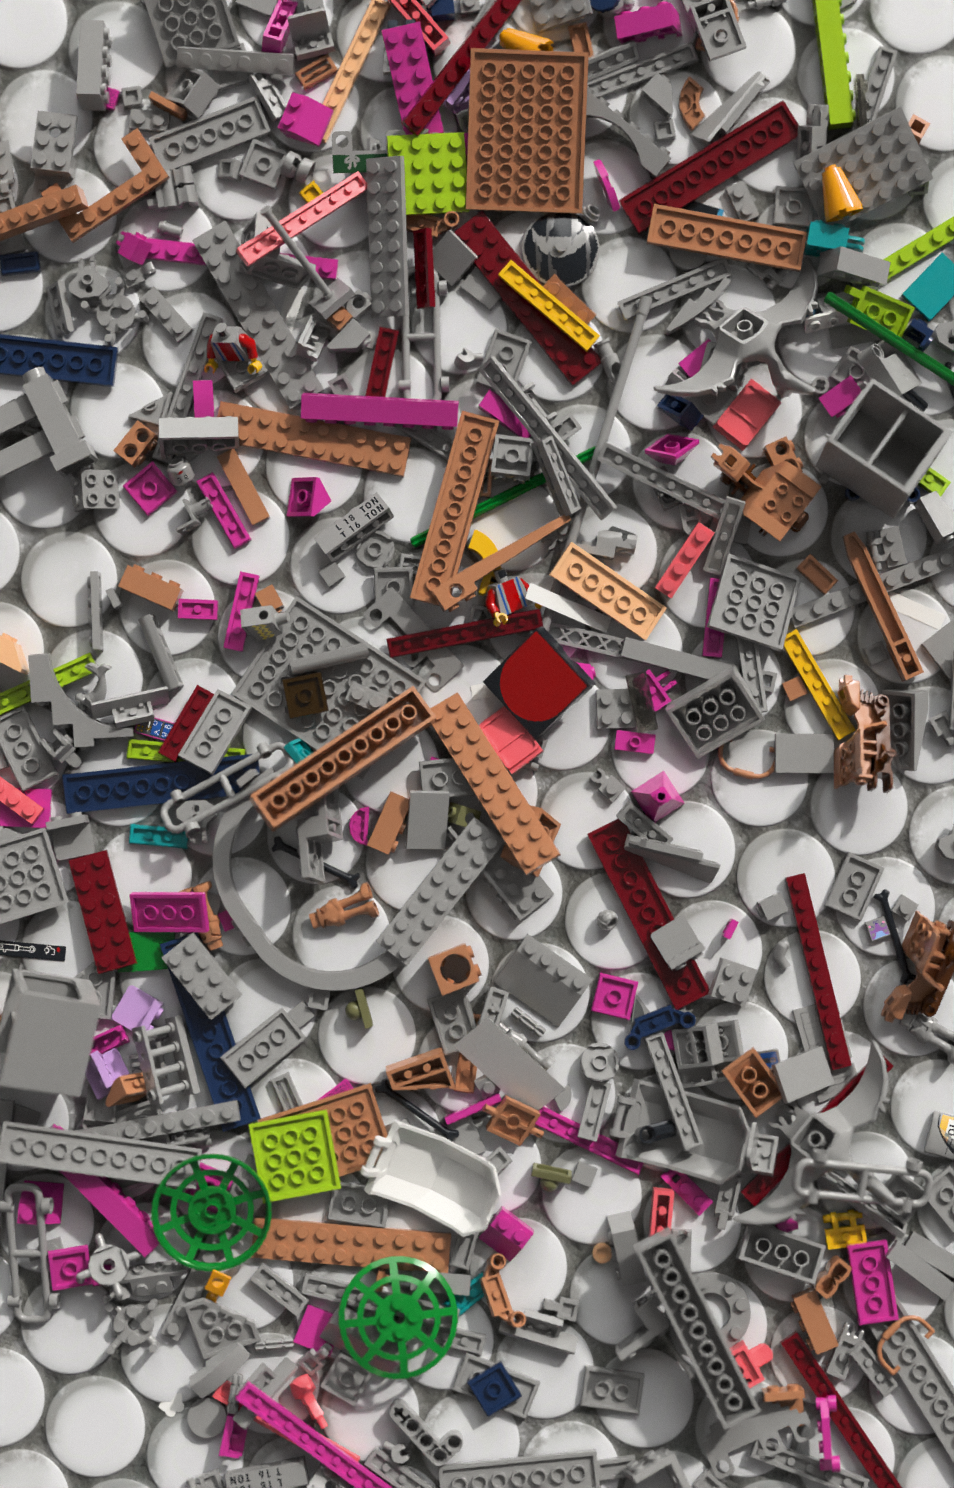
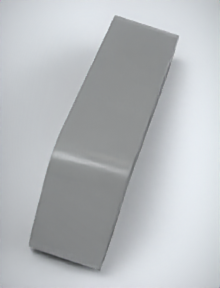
[390,1399,463,1466]

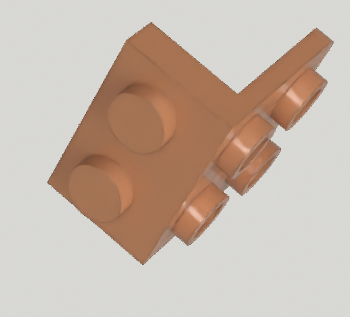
[762,1383,805,1428]

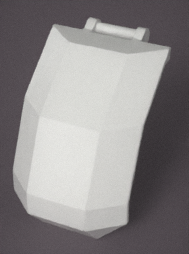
[360,1120,501,1237]

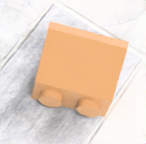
[0,633,29,675]

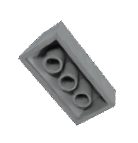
[735,1225,826,1285]
[319,1303,408,1373]

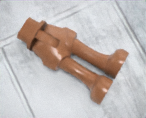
[179,881,223,951]
[309,882,379,929]

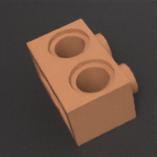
[113,420,158,468]
[763,436,804,472]

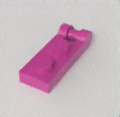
[660,1170,713,1216]

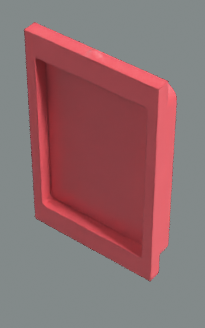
[713,379,782,451]
[479,706,544,774]

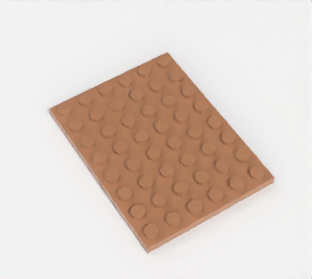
[466,48,589,214]

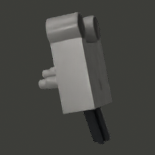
[857,340,928,412]

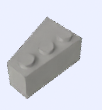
[816,246,890,290]
[607,1211,646,1287]

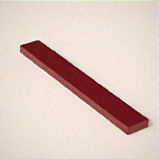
[386,609,544,658]

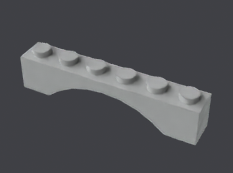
[586,86,671,178]

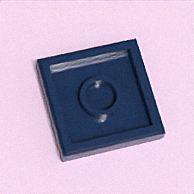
[467,1361,522,1417]

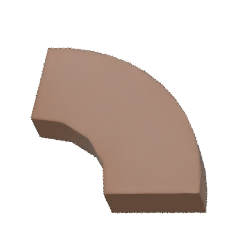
[679,76,706,131]

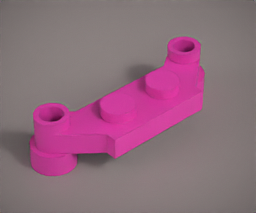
[816,1395,840,1473]

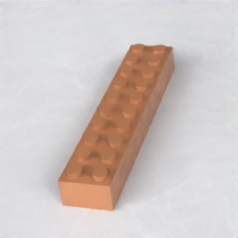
[250,686,436,832]

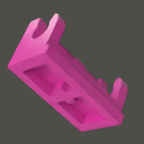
[90,1025,130,1057]
[219,1413,248,1458]

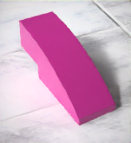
[193,380,214,418]
[479,389,531,438]

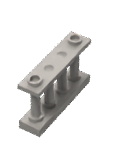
[131,1015,200,1106]

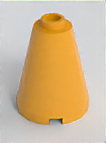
[499,28,554,51]
[822,164,863,223]

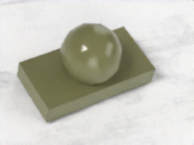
[345,988,374,1029]
[531,1162,572,1192]

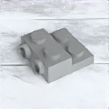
[491,434,534,483]

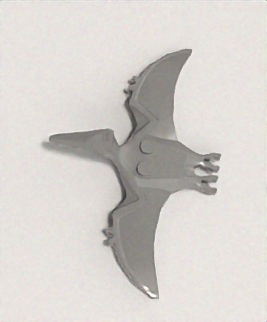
[654,257,818,399]
[733,1040,897,1226]

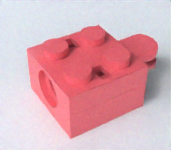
[730,1340,773,1388]

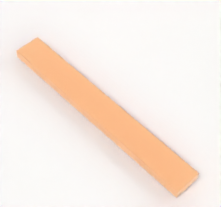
[321,0,391,144]

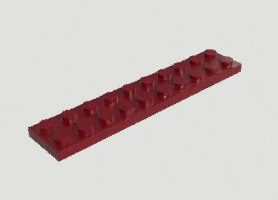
[618,100,799,235]
[454,211,601,387]
[587,819,709,1010]

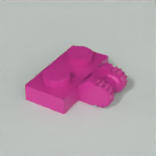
[633,669,677,712]

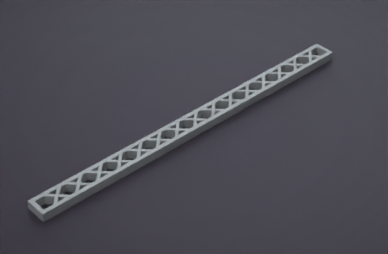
[468,604,777,693]

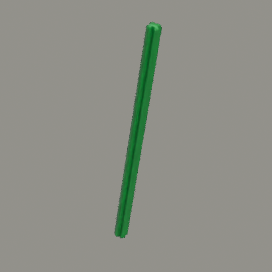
[824,292,954,386]
[410,446,596,548]

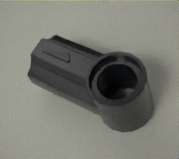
[634,1119,676,1144]

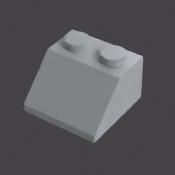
[164,68,221,118]

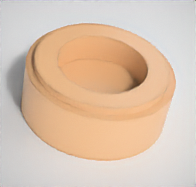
[592,1242,612,1264]

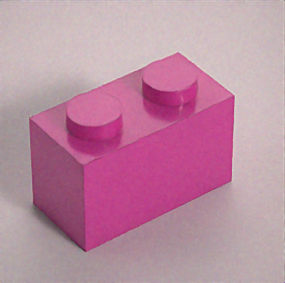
[818,375,862,418]

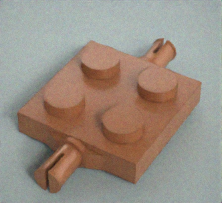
[482,1095,544,1146]

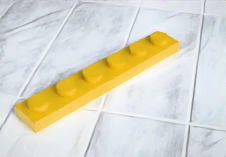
[498,260,600,352]
[783,629,856,741]

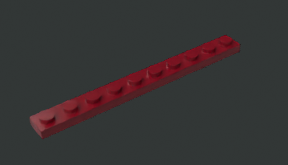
[401,0,521,136]
[785,873,852,1070]
[740,1056,894,1207]
[780,1331,902,1488]

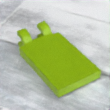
[835,285,915,338]

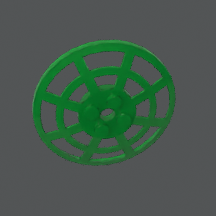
[151,1154,272,1272]
[338,1256,458,1379]

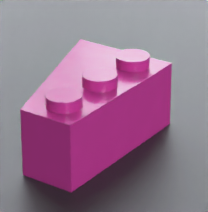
[614,2,682,44]

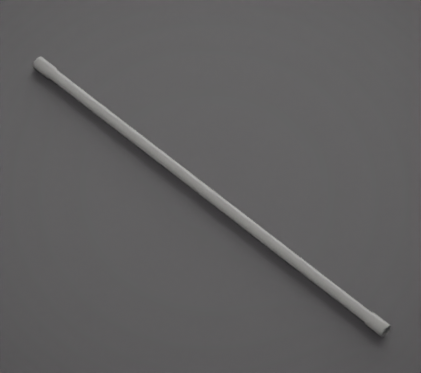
[542,296,653,631]

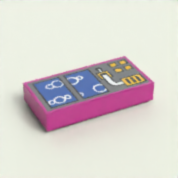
[134,718,175,741]

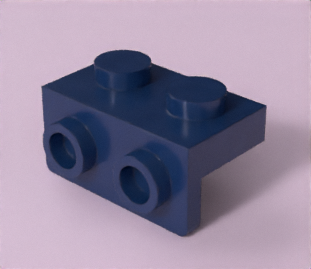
[904,318,934,352]

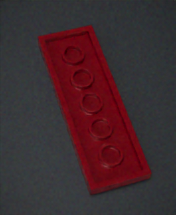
[68,850,138,974]

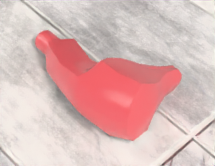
[289,1373,328,1429]

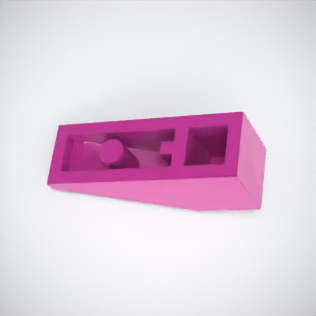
[262,0,298,53]

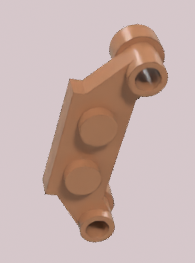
[406,211,459,239]
[479,1253,526,1328]

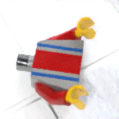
[204,323,262,374]
[485,568,542,626]

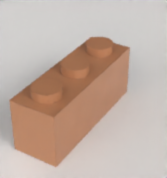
[118,564,184,612]
[367,792,409,855]
[790,1286,839,1355]

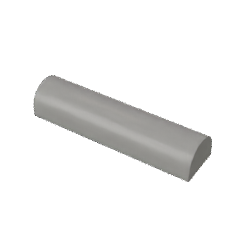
[138,614,184,692]
[289,642,370,676]

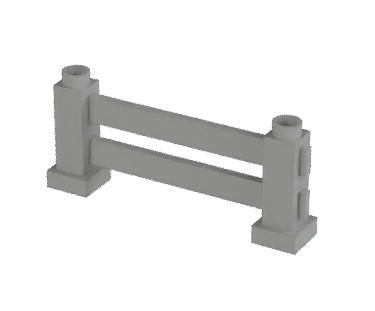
[0,367,99,479]

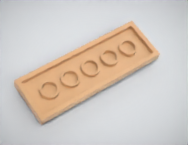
[549,542,667,640]

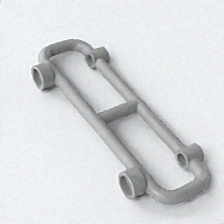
[398,266,450,400]
[160,742,295,838]
[792,1149,933,1213]
[0,1183,61,1324]

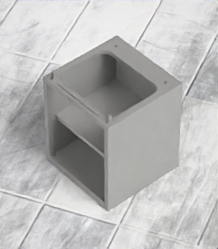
[815,378,953,519]
[0,965,102,1097]

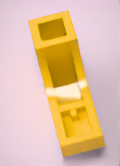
[468,530,501,597]

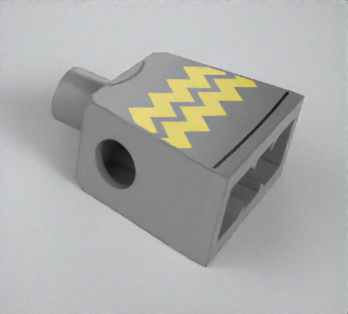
[240,605,290,643]

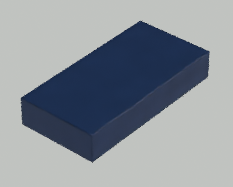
[0,251,41,276]

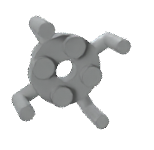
[81,277,149,346]
[76,1233,141,1301]
[105,1298,160,1354]

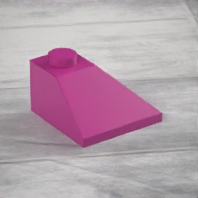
[17,1180,64,1225]

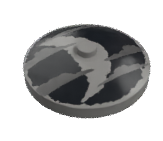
[522,213,600,288]

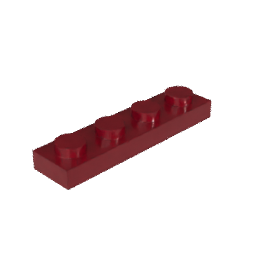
[413,228,435,310]
[366,327,399,397]
[158,685,214,763]

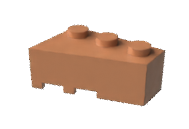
[386,1047,455,1090]

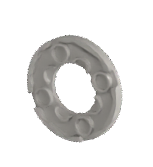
[694,1271,751,1348]

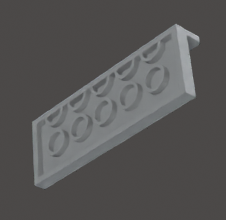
[447,803,554,921]

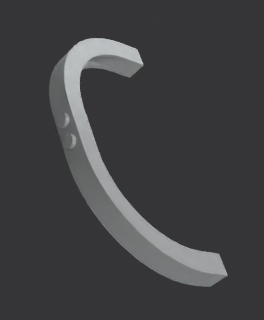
[213,767,404,991]

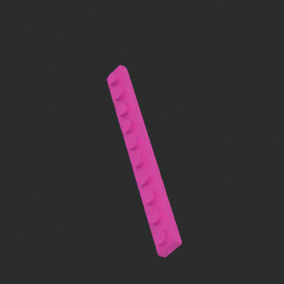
[146,238,339,280]
[235,1381,392,1488]

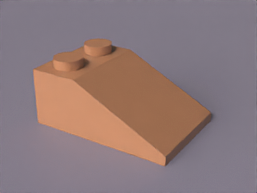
[721,1047,782,1118]

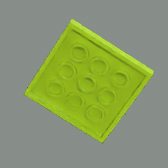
[386,132,470,216]
[249,1109,341,1203]

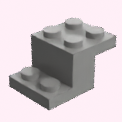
[671,1020,744,1069]

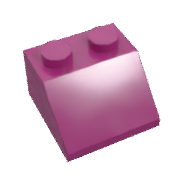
[278,92,334,147]
[478,1206,534,1262]

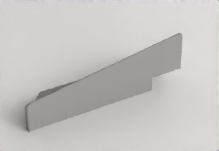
[690,71,771,147]
[624,834,720,883]

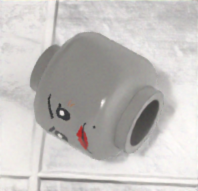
[166,457,195,487]

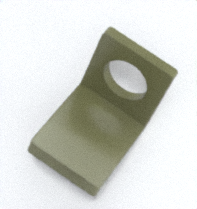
[448,802,481,827]

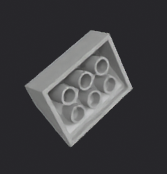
[666,665,765,759]
[494,933,593,1027]

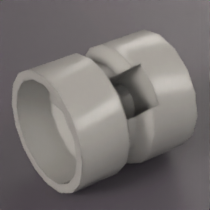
[280,151,316,186]

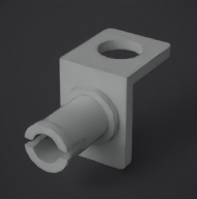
[176,497,213,535]

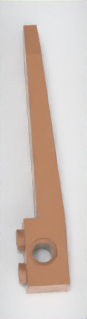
[431,514,572,612]
[843,531,924,682]

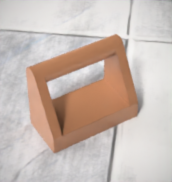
[105,1072,147,1107]

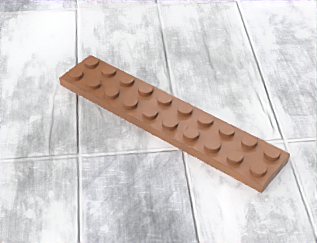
[218,401,411,477]
[410,411,500,606]
[430,692,560,876]
[251,1217,451,1273]

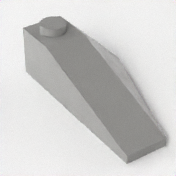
[882,689,928,771]

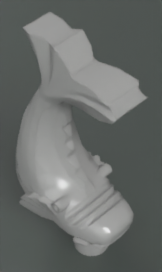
[75,662,112,711]

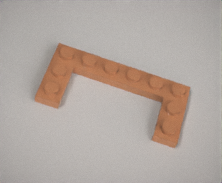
[41,128,170,243]

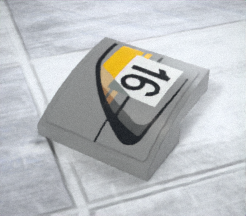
[924,1111,954,1160]

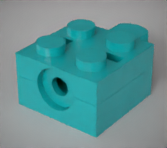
[803,220,865,257]

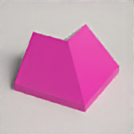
[645,434,699,466]
[287,477,331,517]

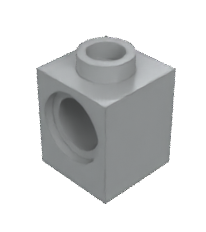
[342,289,373,321]
[756,892,789,921]

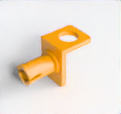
[205,1270,231,1302]

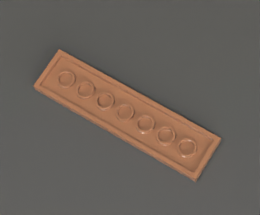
[646,204,807,272]

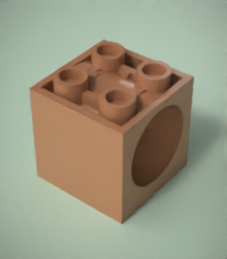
[428,943,482,996]

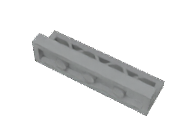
[531,436,581,516]

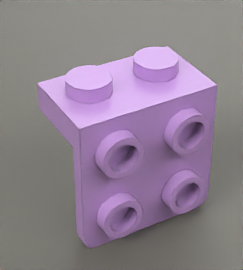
[112,985,164,1031]

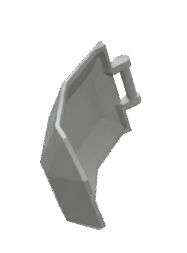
[609,1078,750,1185]

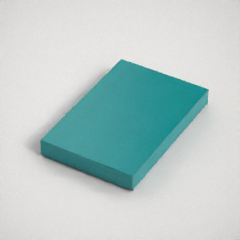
[901,253,954,322]

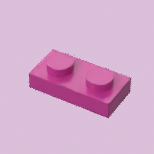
[178,599,218,620]

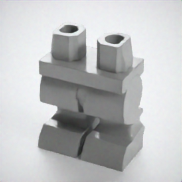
[147,165,200,213]

